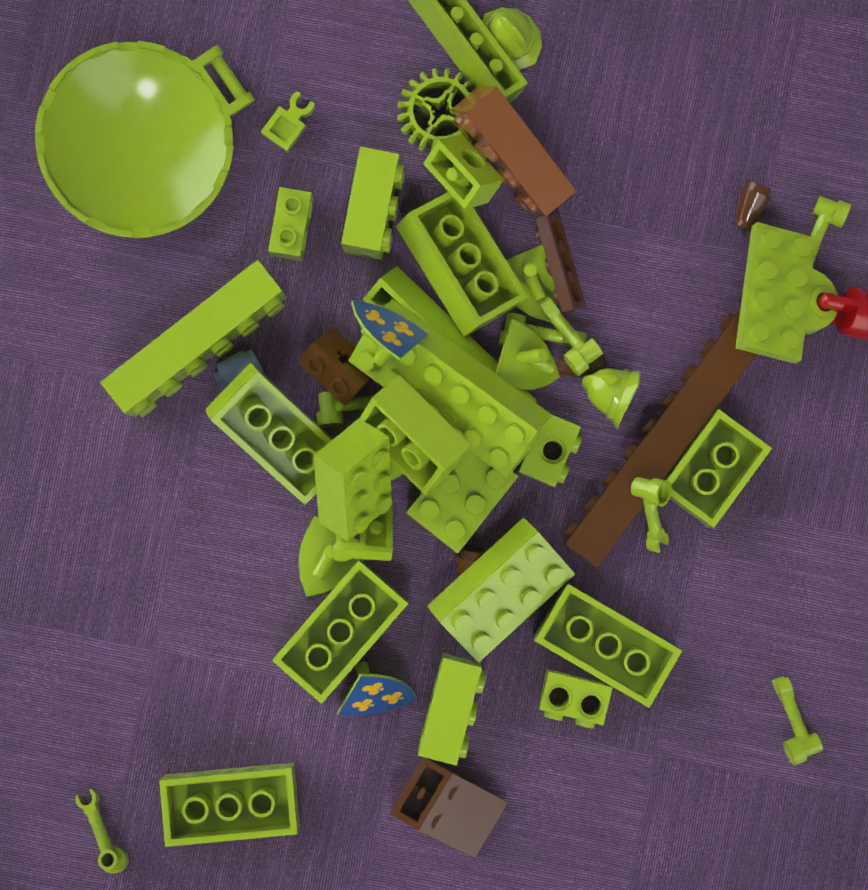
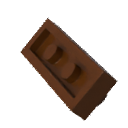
[535,215,586,312]

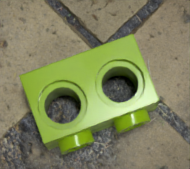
[268,187,314,262]
[538,669,613,729]

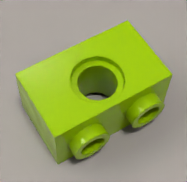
[423,134,504,209]
[518,415,583,487]

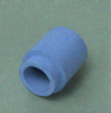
[213,349,264,390]

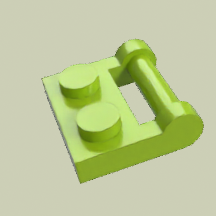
[332,502,393,562]

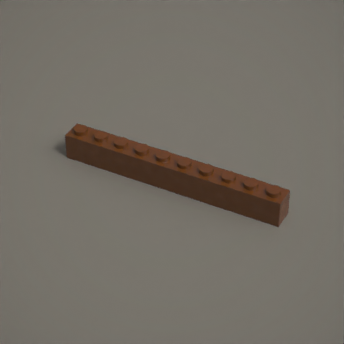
[563,296,757,568]

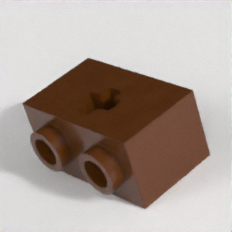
[298,326,373,406]

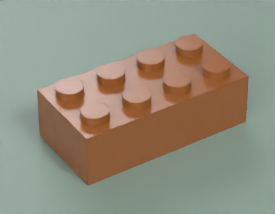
[451,85,576,217]

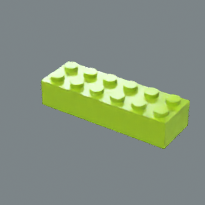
[100,260,287,417]
[348,299,552,478]

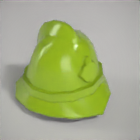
[482,7,542,70]
[582,368,641,429]

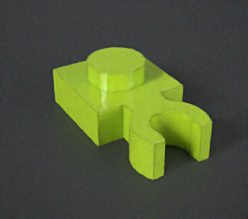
[261,91,315,153]

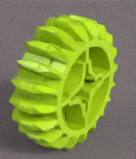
[397,68,473,152]

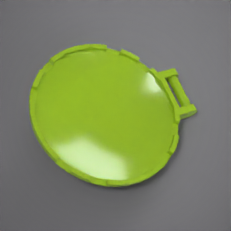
[35,41,255,238]

